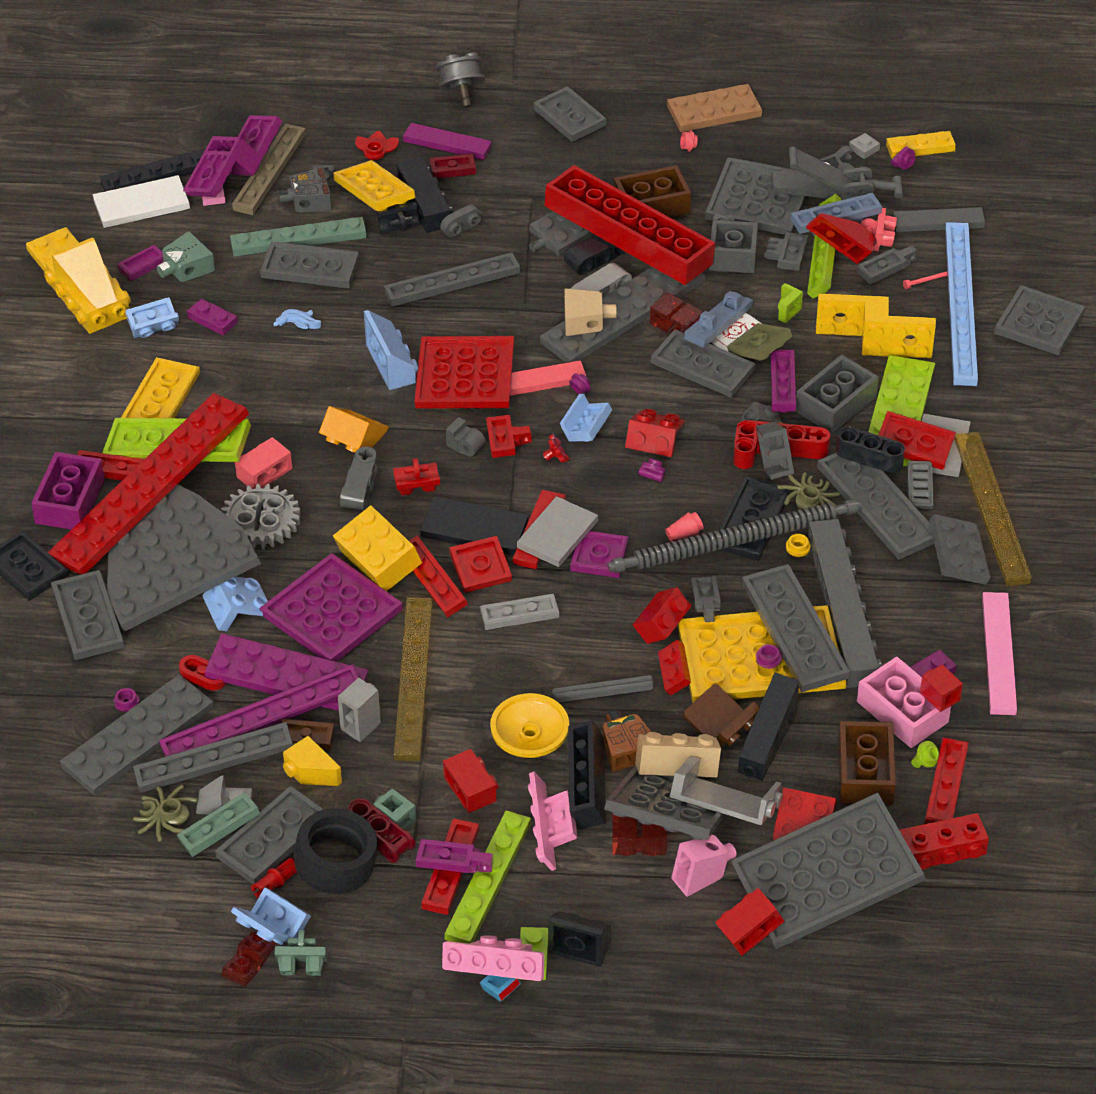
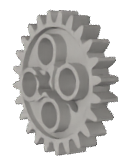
[221,484,301,549]

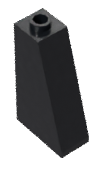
[738,673,799,781]

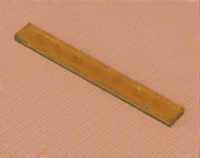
[954,432,1032,586]
[394,598,432,761]

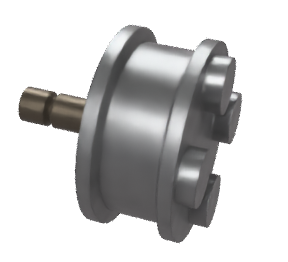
[435,53,485,107]

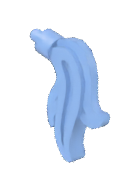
[274,309,321,329]

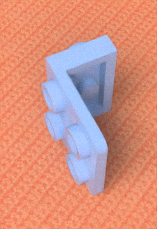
[202,577,268,631]
[231,888,311,945]

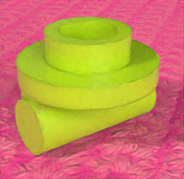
[911,741,939,768]

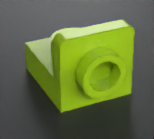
[778,283,803,323]

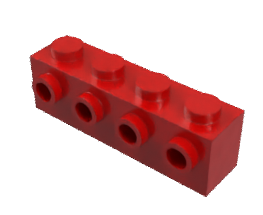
[899,813,989,869]

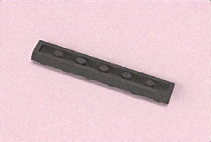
[384,252,520,307]
[133,722,293,793]

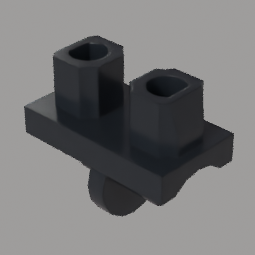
[377,202,420,234]

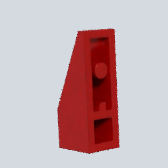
[806,213,874,264]

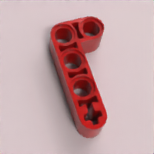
[733,420,830,469]

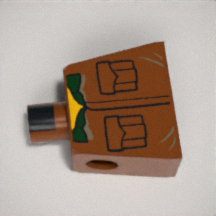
[602,710,651,773]

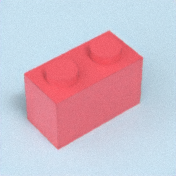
[235,437,292,489]

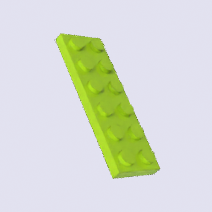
[868,355,935,466]
[102,418,251,462]

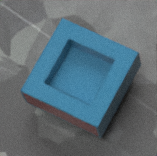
[480,975,521,1002]

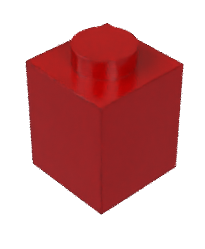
[920,664,963,712]

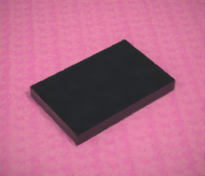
[0,530,69,601]

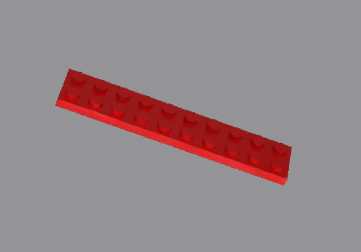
[48,393,249,575]

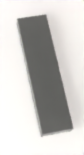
[893,207,985,232]

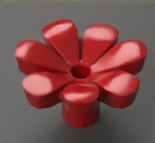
[543,433,570,463]

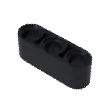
[564,235,626,275]
[836,427,905,473]

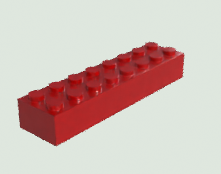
[545,165,715,285]

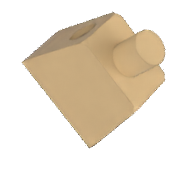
[565,289,616,336]

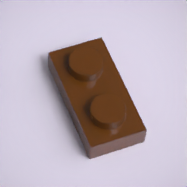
[282,719,335,751]

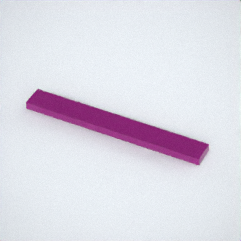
[159,664,359,757]

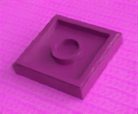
[570,531,628,578]

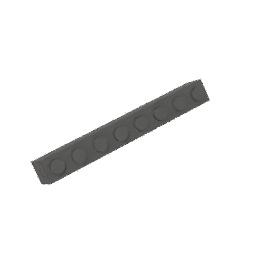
[808,519,882,688]

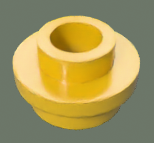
[786,534,811,557]

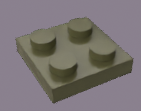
[727,323,793,360]

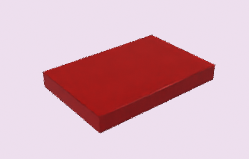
[878,411,956,470]

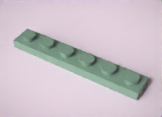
[230,217,366,256]

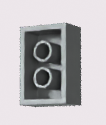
[795,355,879,434]

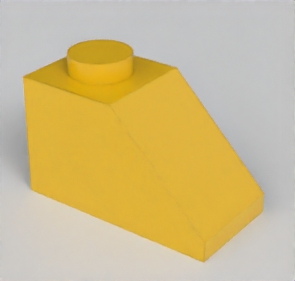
[283,736,342,786]

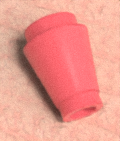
[665,512,704,542]

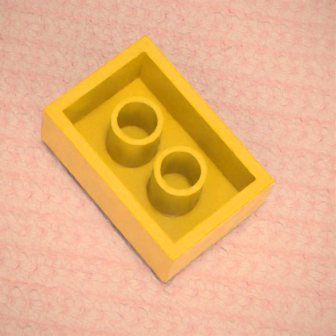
[333,505,422,592]

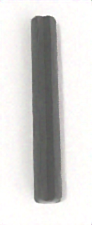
[552,675,654,703]

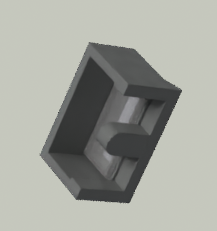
[756,421,794,479]

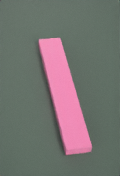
[982,592,1017,715]

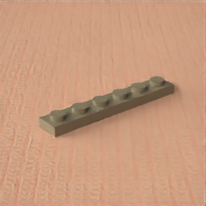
[232,123,306,215]

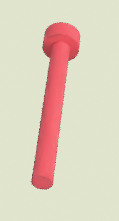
[903,271,948,289]

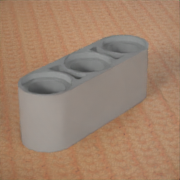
[571,262,632,297]

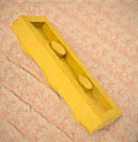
[886,131,956,159]

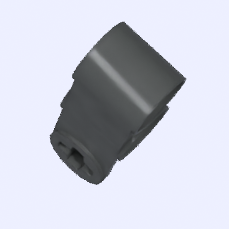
[340,447,378,510]

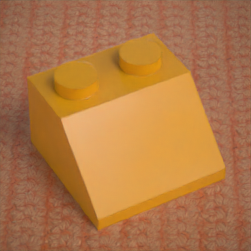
[319,406,389,453]

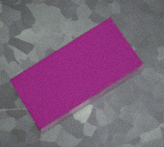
[117,245,164,281]

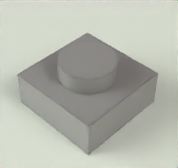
[849,133,880,159]

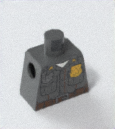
[278,167,331,212]

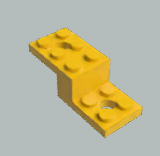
[816,294,936,358]

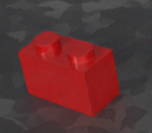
[632,587,691,644]
[443,749,498,814]
[715,888,785,956]

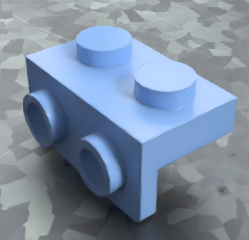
[125,297,179,338]
[560,394,612,442]

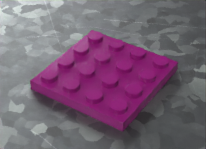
[260,553,403,662]

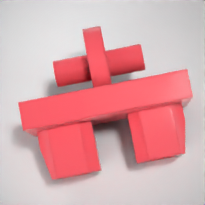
[860,208,897,251]

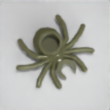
[777,472,840,510]
[133,785,198,842]

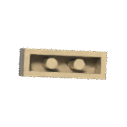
[635,732,721,777]

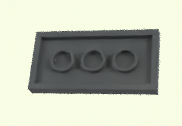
[260,241,359,288]
[651,329,755,398]
[51,570,125,660]
[215,786,323,884]

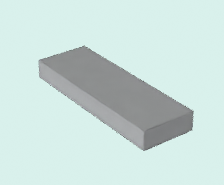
[480,594,559,630]

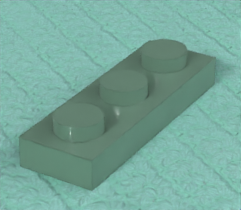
[177,792,260,857]

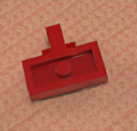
[486,415,532,458]

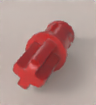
[251,858,297,898]

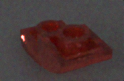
[221,931,276,986]

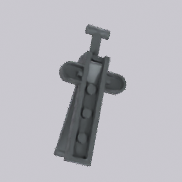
[771,147,903,200]

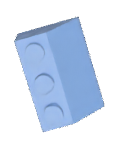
[364,310,418,390]

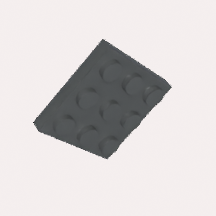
[994,285,1085,355]

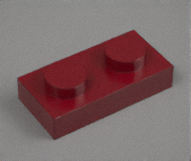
[429,153,476,179]

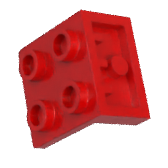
[773,787,837,840]

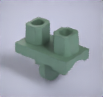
[275,930,328,976]

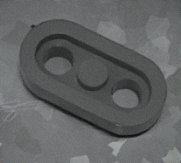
[440,204,482,237]

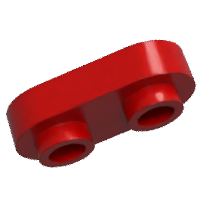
[179,655,226,691]

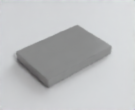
[922,414,971,477]
[517,496,598,567]

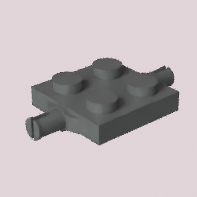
[529,211,592,256]

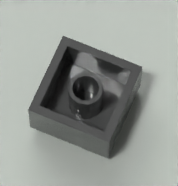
[709,220,758,273]

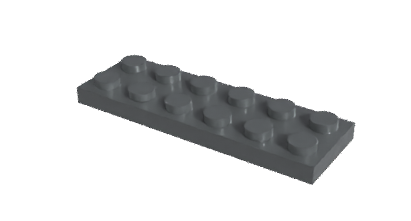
[817,453,935,560]
[742,564,850,692]
[60,674,214,796]

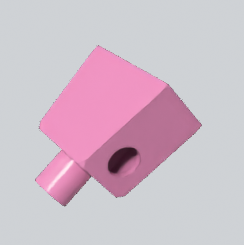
[671,835,736,897]

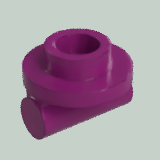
[891,146,915,170]
[639,458,666,482]

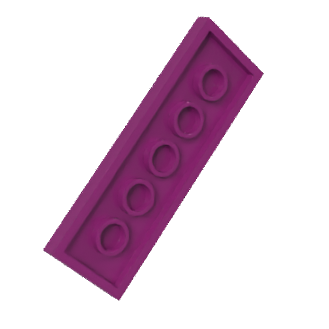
[205,633,368,711]

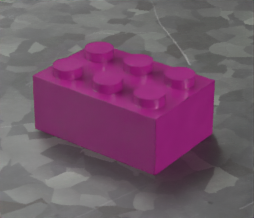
[31,452,105,529]

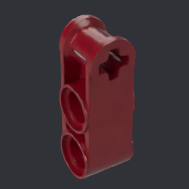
[348,798,416,864]

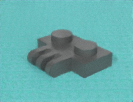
[764,232,808,271]

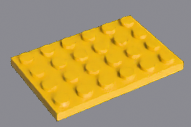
[677,605,846,703]

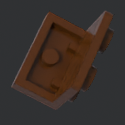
[683,684,760,748]

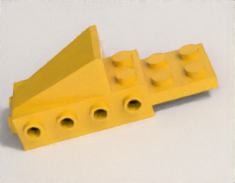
[26,227,131,334]

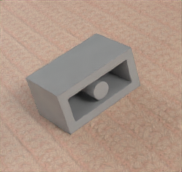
[338,678,381,742]

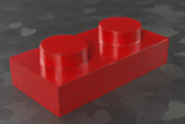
[658,640,691,695]

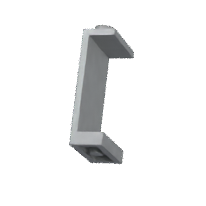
[670,756,783,825]

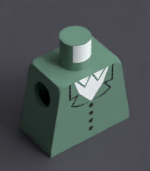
[157,232,215,282]

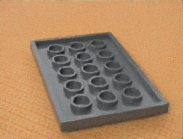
[731,793,926,950]

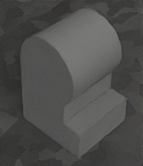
[446,417,486,457]

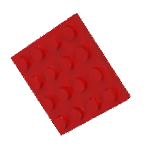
[414,336,514,409]

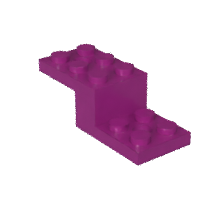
[183,115,282,197]

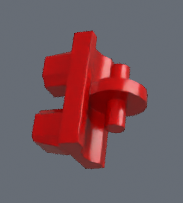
[393,458,440,496]

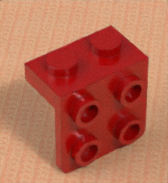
[625,409,685,457]

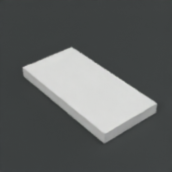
[93,176,190,228]

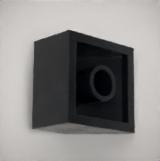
[548,911,611,967]

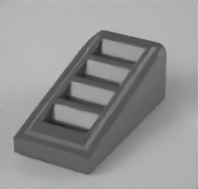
[906,461,933,509]

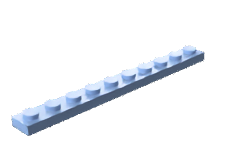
[945,222,978,386]

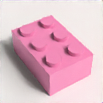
[857,657,951,748]

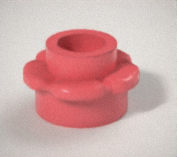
[680,130,698,152]

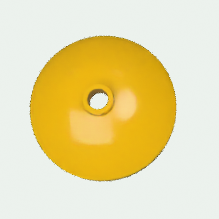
[490,693,569,758]

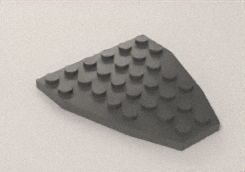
[107,484,261,632]

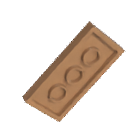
[667,84,762,132]

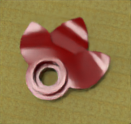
[355,131,399,160]

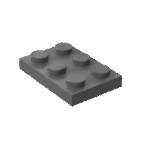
[533,86,606,142]
[929,514,990,585]

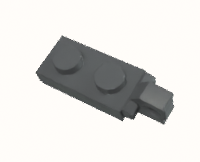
[857,245,917,285]
[691,576,721,622]

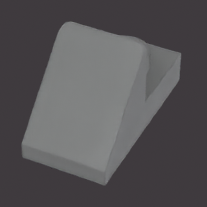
[196,775,253,815]

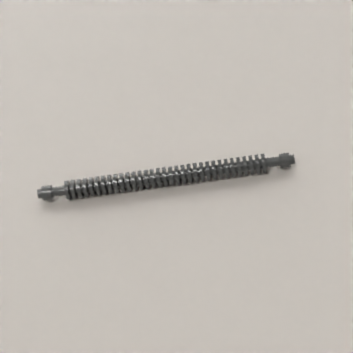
[607,499,862,574]

